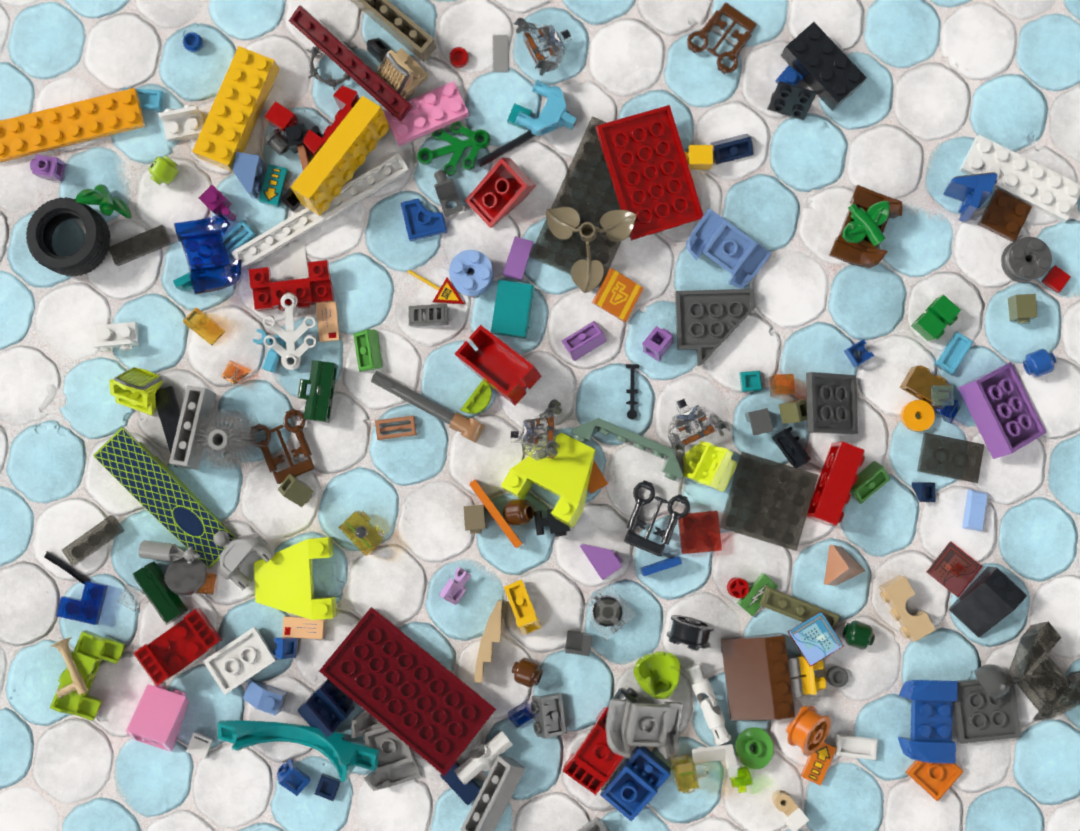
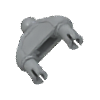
[213,531,276,591]

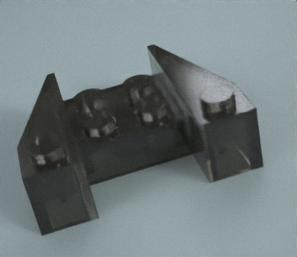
[1005,621,1080,721]

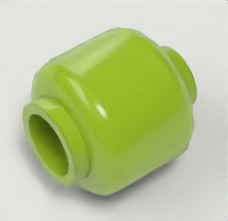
[148,155,179,185]

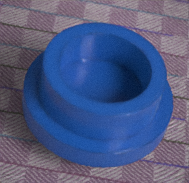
[183,32,203,52]

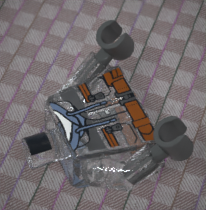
[514,18,572,76]
[668,398,730,456]
[511,399,562,461]

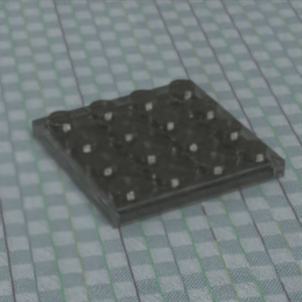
[719,452,818,551]

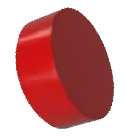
[449,47,469,68]

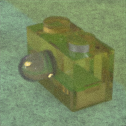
[338,510,386,556]
[670,754,709,793]

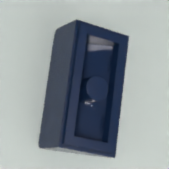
[711,134,754,165]

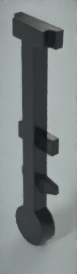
[626,364,639,420]

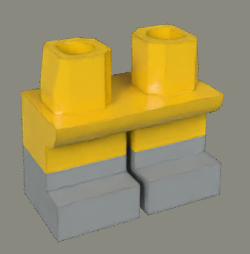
[787,655,826,698]

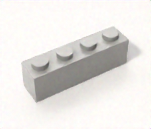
[169,385,216,470]
[460,756,525,831]

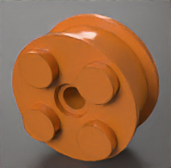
[786,706,831,756]

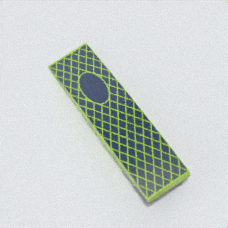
[93,427,236,569]

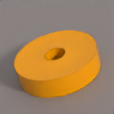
[901,400,935,432]

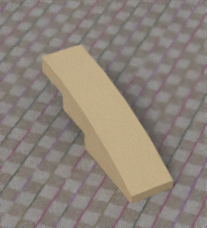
[474,599,502,683]

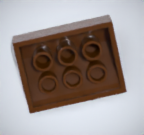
[721,633,795,720]

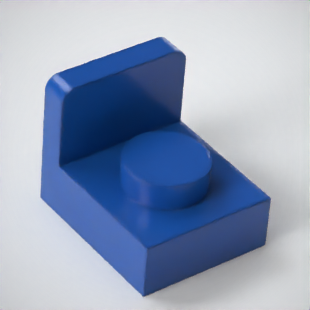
[277,759,311,796]

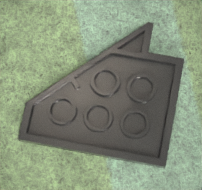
[675,289,755,366]

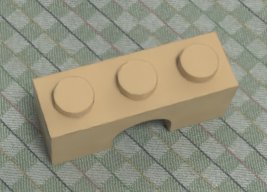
[879,575,936,642]

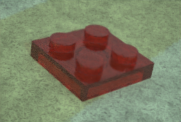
[678,510,722,554]

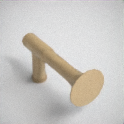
[50,637,88,698]

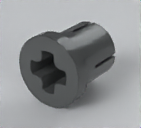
[264,129,290,156]

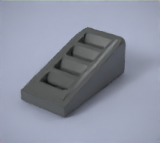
[408,304,448,326]

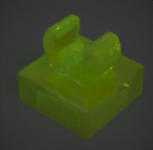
[728,766,753,793]

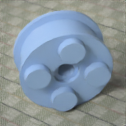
[449,250,493,296]

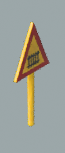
[408,270,464,304]

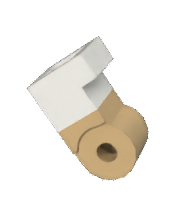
[772,790,809,831]

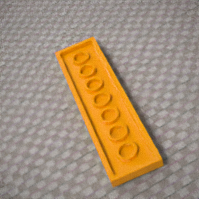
[0,88,145,163]

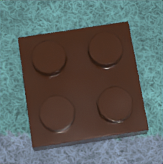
[978,189,1032,242]

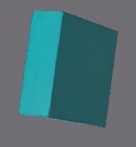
[507,103,532,130]
[739,370,762,392]

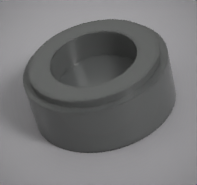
[826,666,848,687]

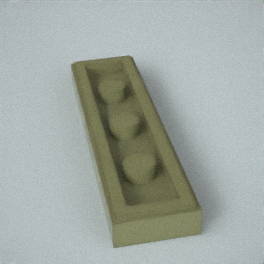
[759,586,840,631]

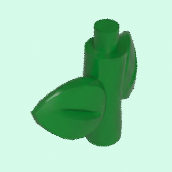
[75,184,131,219]
[842,201,890,247]

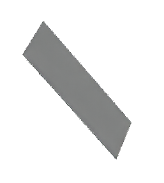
[493,35,508,72]

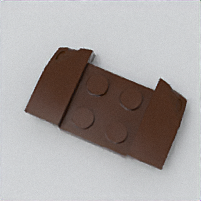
[829,185,902,268]

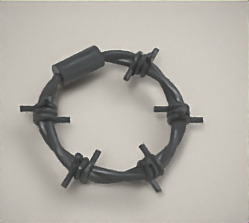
[306,43,357,91]

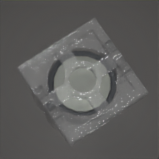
[579,583,636,641]

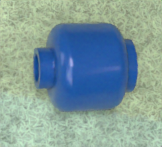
[1023,349,1056,377]

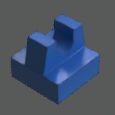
[273,637,298,659]

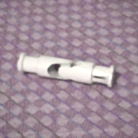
[685,661,732,745]

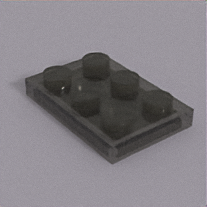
[917,433,985,483]

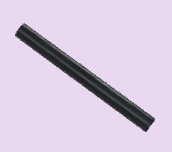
[477,130,536,167]

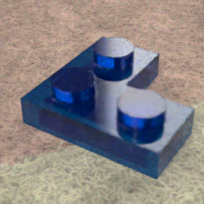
[56,581,108,625]

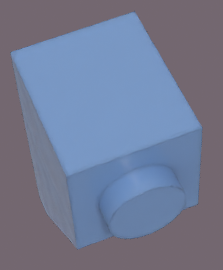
[243,679,288,716]

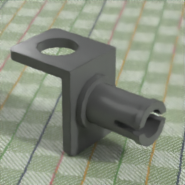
[434,170,463,216]

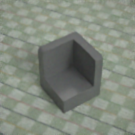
[745,408,773,435]
[565,631,592,656]

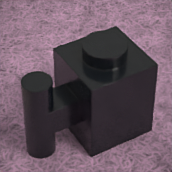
[285,123,324,154]
[534,509,570,537]

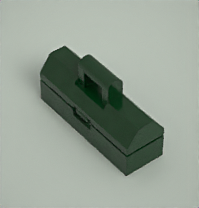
[297,360,338,423]
[133,561,188,626]

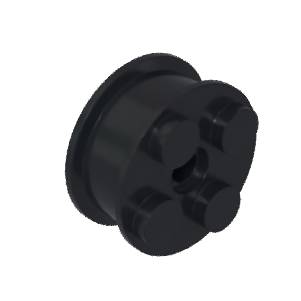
[666,615,715,651]

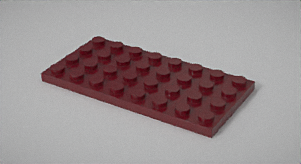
[319,607,496,776]

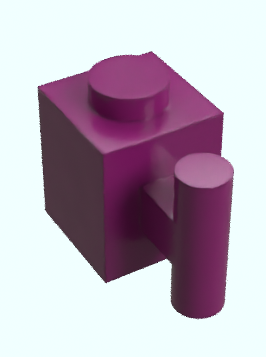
[199,184,236,221]

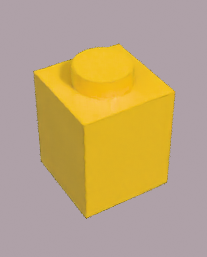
[684,145,713,170]

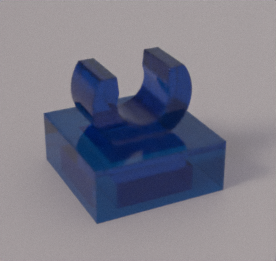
[935,398,961,424]

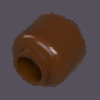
[503,499,534,525]
[512,658,543,688]

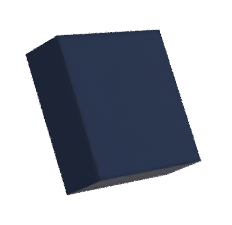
[315,773,341,801]

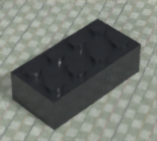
[781,22,867,111]

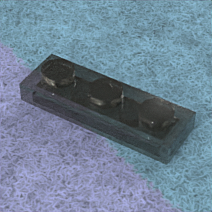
[108,225,172,266]
[61,515,125,566]

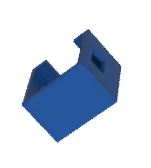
[844,339,874,367]

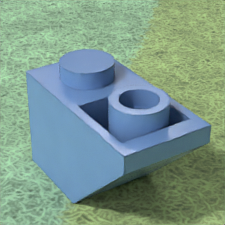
[232,152,265,199]

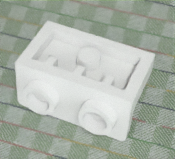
[159,105,204,142]
[93,322,139,352]

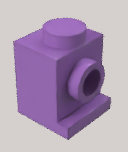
[30,154,65,182]
[642,326,673,362]

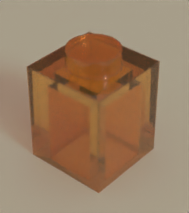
[769,374,795,397]

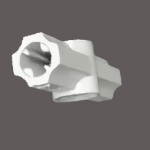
[454,731,513,785]

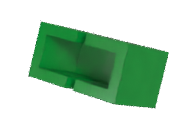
[911,294,961,341]

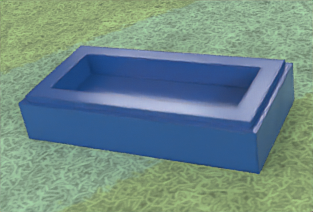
[640,556,682,576]

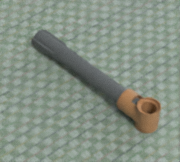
[371,371,485,443]

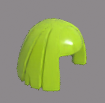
[633,651,681,699]

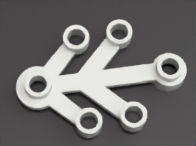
[263,293,317,370]

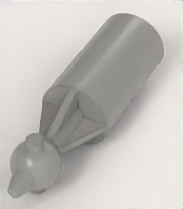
[138,540,200,563]

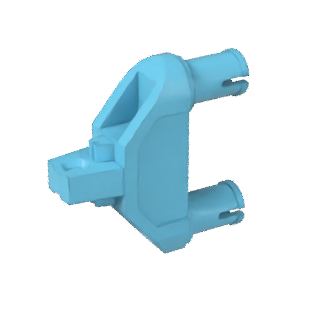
[515,80,577,136]

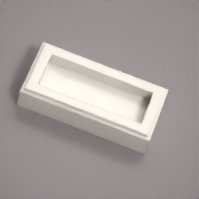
[835,734,878,760]

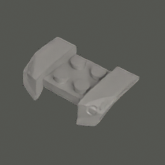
[606,699,683,760]
[351,710,421,791]

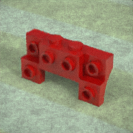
[249,260,335,311]

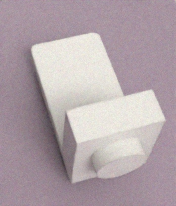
[692,744,740,778]

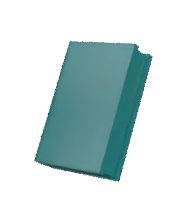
[491,280,535,339]

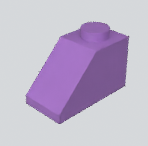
[580,544,623,580]

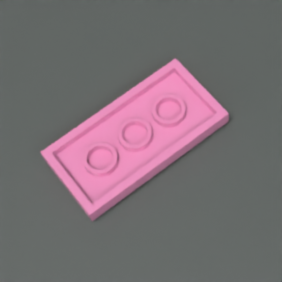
[383,81,469,146]

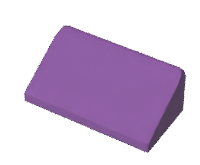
[561,321,606,361]

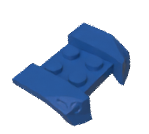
[898,680,958,763]

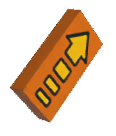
[801,742,837,786]

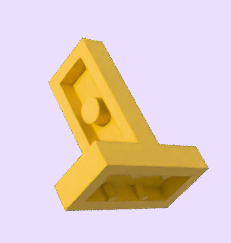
[504,579,542,635]

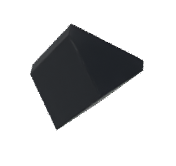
[367,38,391,63]
[280,188,301,211]

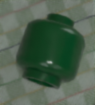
[842,620,875,650]

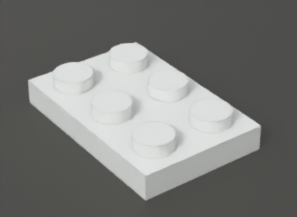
[203,626,277,695]

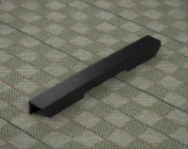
[44,551,90,585]

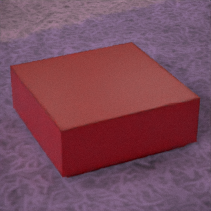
[1041,265,1071,293]

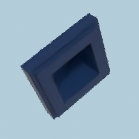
[911,482,936,502]

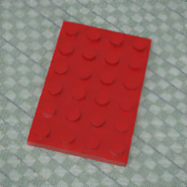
[595,105,703,241]

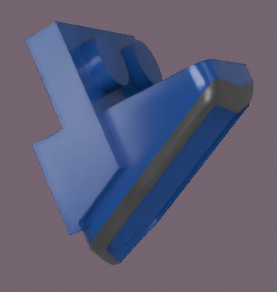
[943,172,999,223]

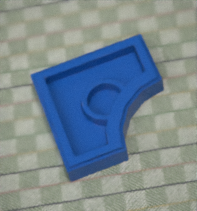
[400,198,447,241]

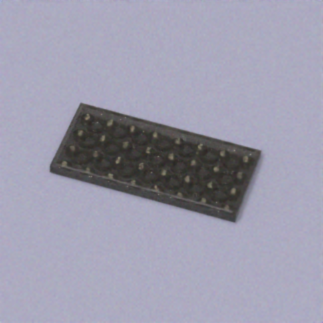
[530,116,622,288]

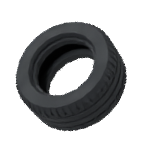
[26,197,111,276]

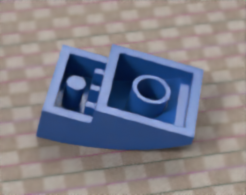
[600,746,671,822]

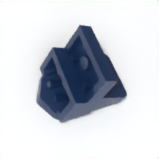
[298,679,355,737]

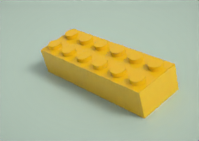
[192,46,280,173]
[290,96,390,216]

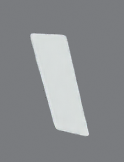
[289,241,309,280]

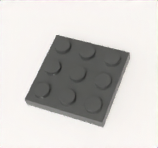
[806,372,858,435]
[953,675,1021,744]

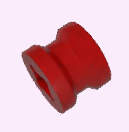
[727,577,749,598]

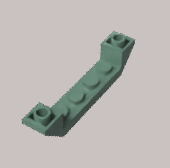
[570,418,683,481]

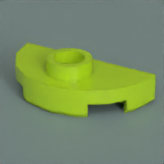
[460,380,492,414]

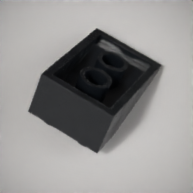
[948,566,1027,638]

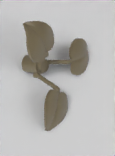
[546,207,636,293]

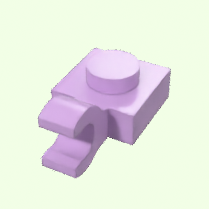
[439,567,471,605]

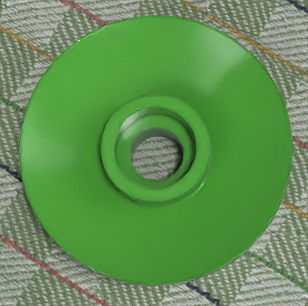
[736,727,774,769]

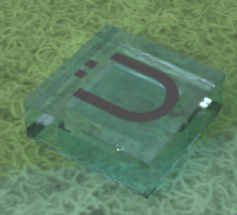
[931,385,954,406]

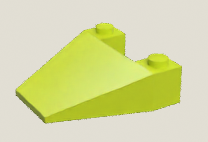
[501,432,596,528]
[254,537,337,620]

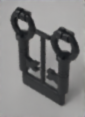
[624,480,690,557]

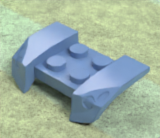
[686,208,772,289]

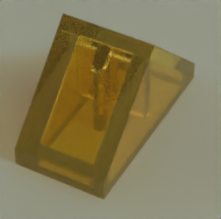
[182,307,225,345]

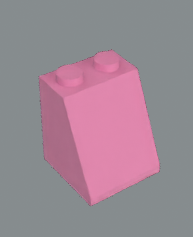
[126,684,189,752]

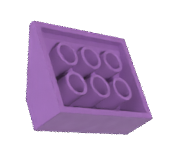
[958,362,1046,459]

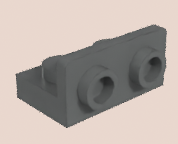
[531,693,567,739]

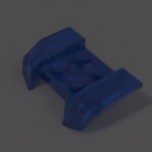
[174,214,242,294]

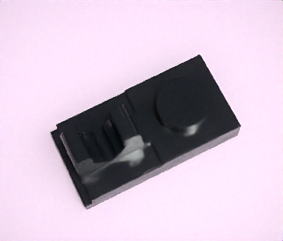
[771,427,811,469]

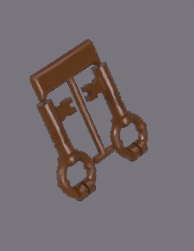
[687,3,757,74]
[249,409,315,484]

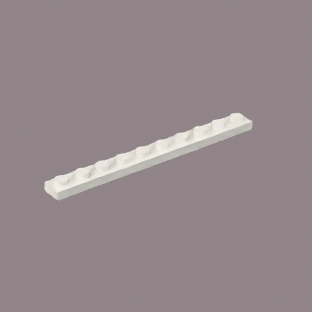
[231,153,410,270]

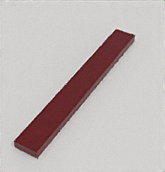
[288,5,413,121]

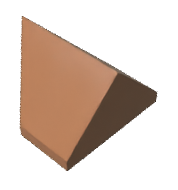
[824,545,865,586]

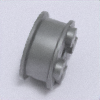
[1001,237,1052,283]

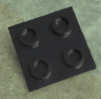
[767,81,817,120]

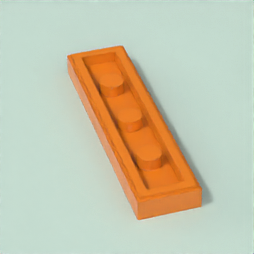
[469,480,523,548]

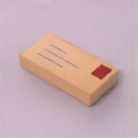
[316,301,340,342]
[282,616,325,639]

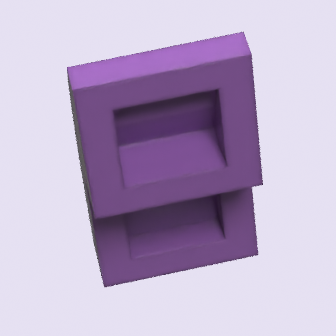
[503,236,534,281]

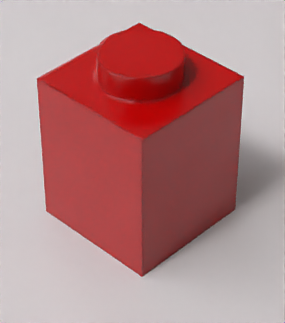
[264,101,299,135]

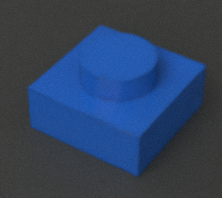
[775,65,803,86]

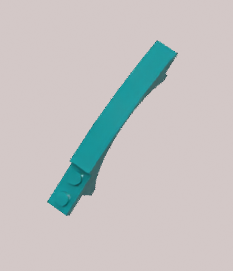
[218,720,379,782]

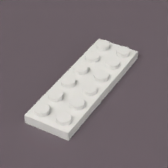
[960,135,1080,222]

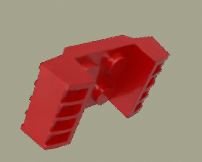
[303,86,360,157]
[133,608,222,687]
[562,707,631,795]

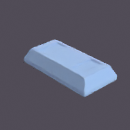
[962,489,988,532]

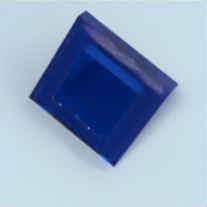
[508,702,534,728]

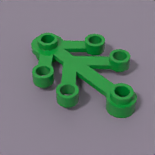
[417,121,490,176]

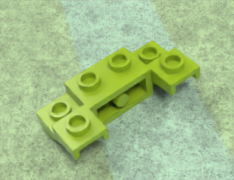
[50,630,126,721]

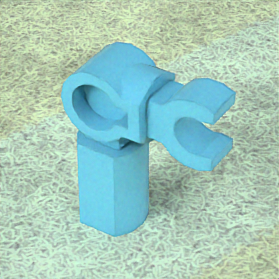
[253,329,286,373]

